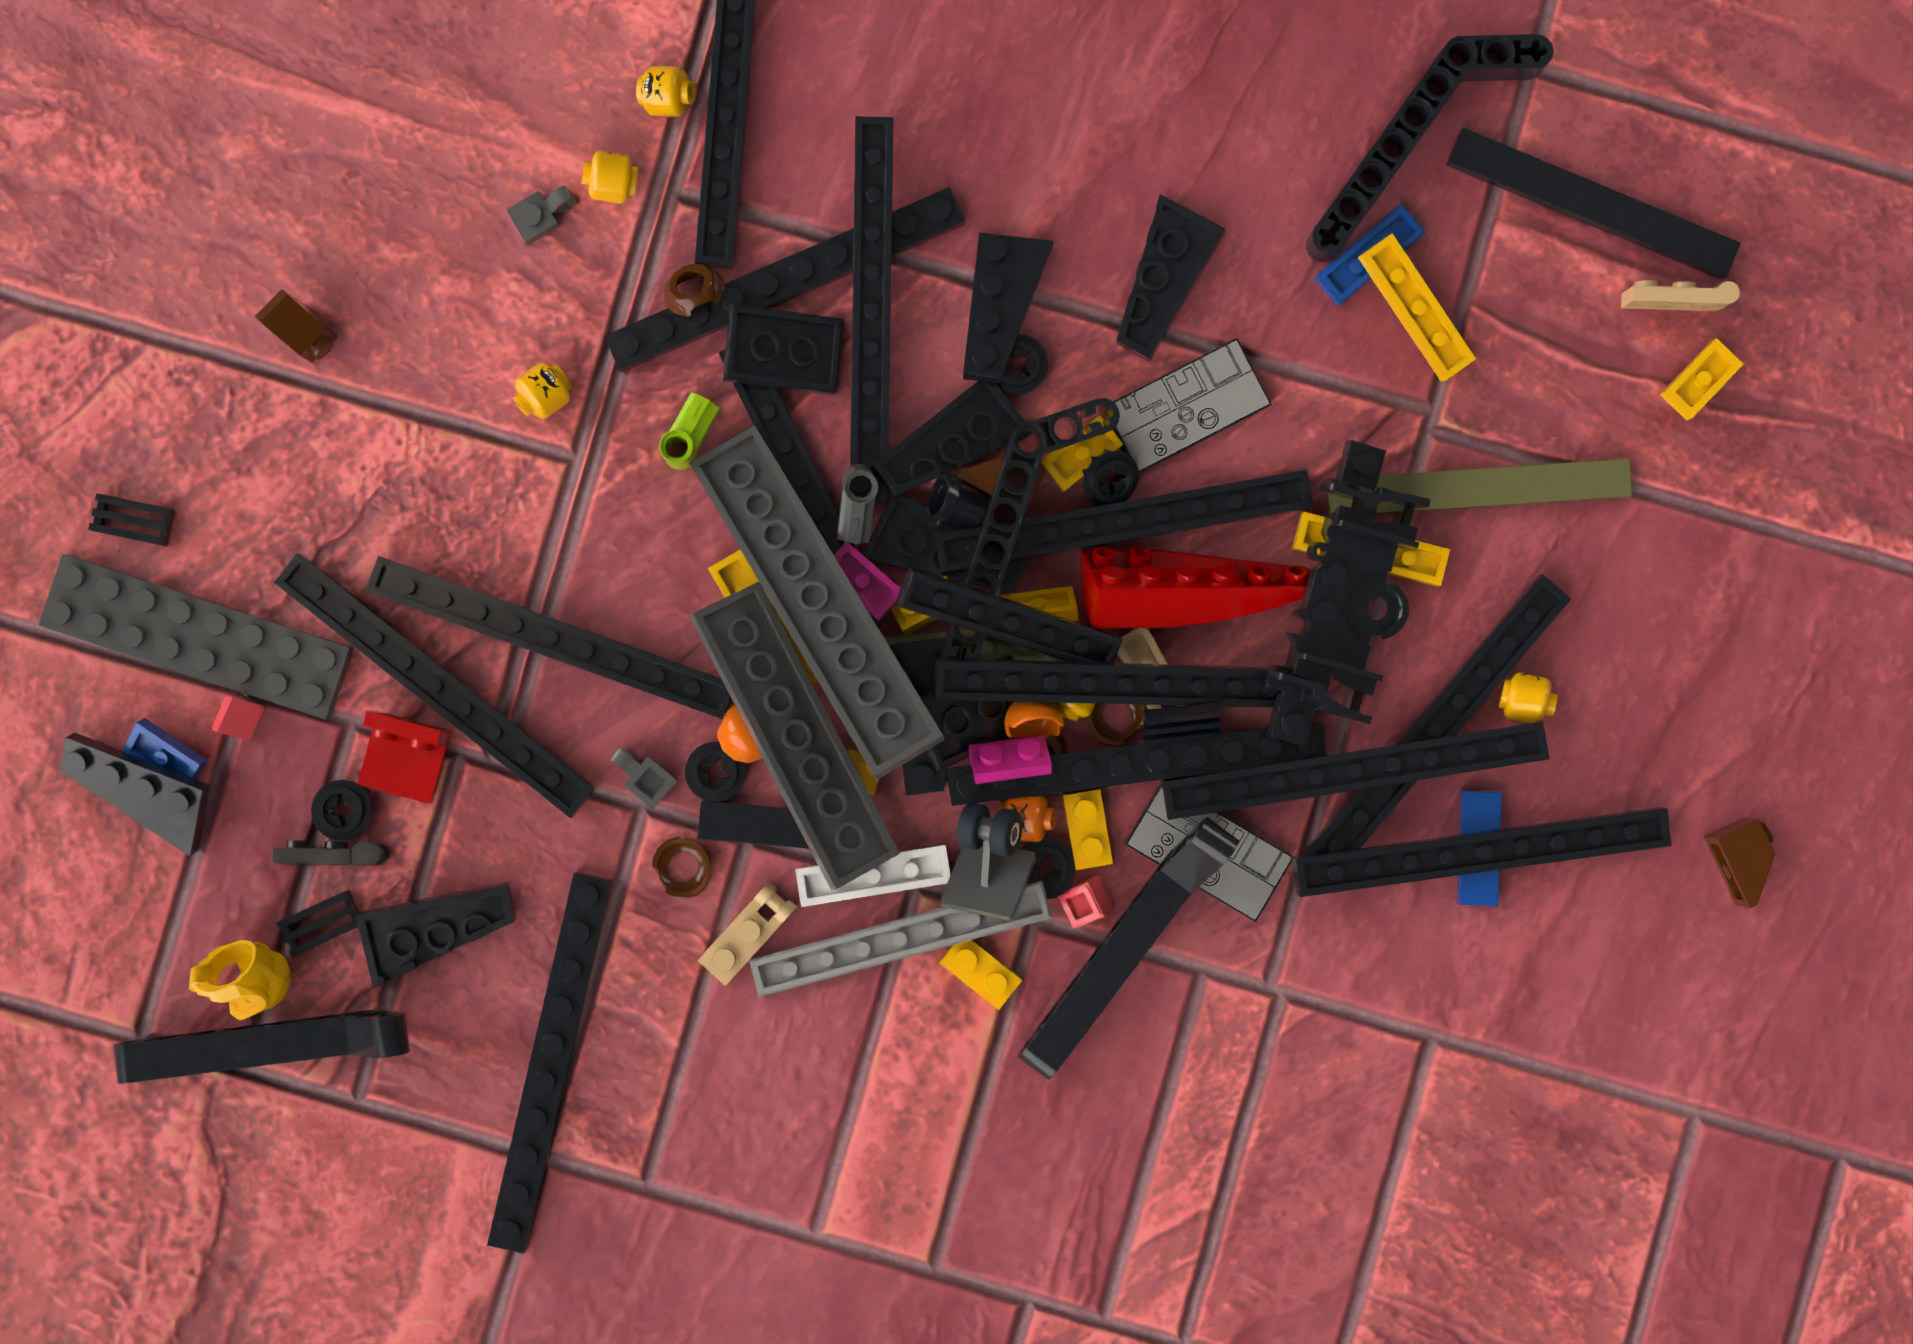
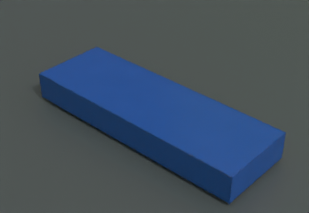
[1314,204,1426,307]
[1457,791,1502,906]

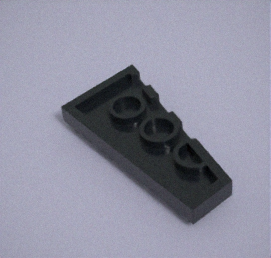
[870,381,1032,497]

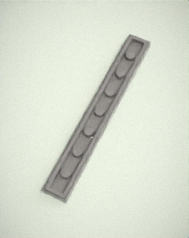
[749,880,1052,997]

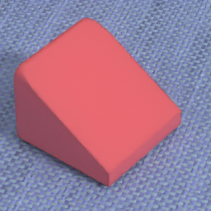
[212,695,265,740]
[1058,875,1114,929]

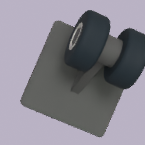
[941,802,1036,921]

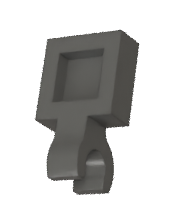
[507,185,578,245]
[610,747,678,810]

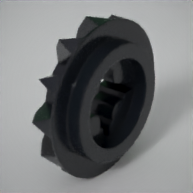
[995,334,1048,395]
[1080,449,1139,506]
[685,742,746,802]
[311,780,374,841]
[1022,838,1075,899]

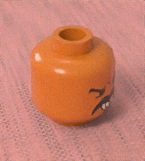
[998,795,1055,842]

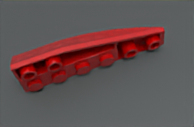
[1080,546,1310,628]

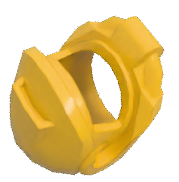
[189,940,292,1021]

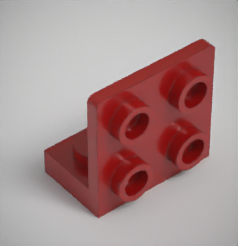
[358,711,452,803]

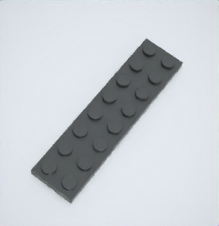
[38,554,354,720]
[689,582,900,891]

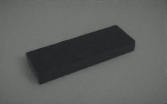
[697,800,809,849]

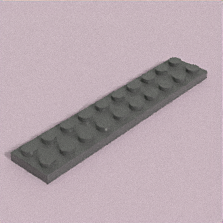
[690,425,945,780]

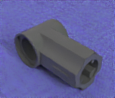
[836,464,878,544]

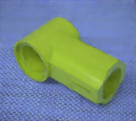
[659,392,721,470]

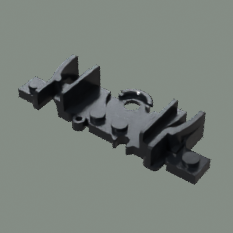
[1265,440,1431,747]

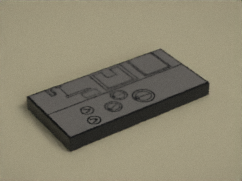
[1104,338,1272,474]
[1124,780,1293,922]

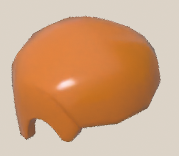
[1004,702,1064,740]
[717,704,762,763]

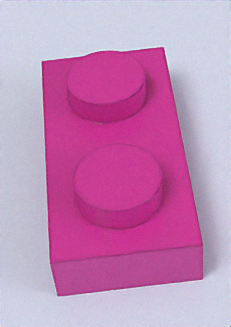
[834,542,901,621]
[969,735,1052,784]

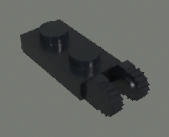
[272,841,390,866]

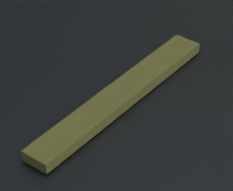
[1327,459,1632,514]

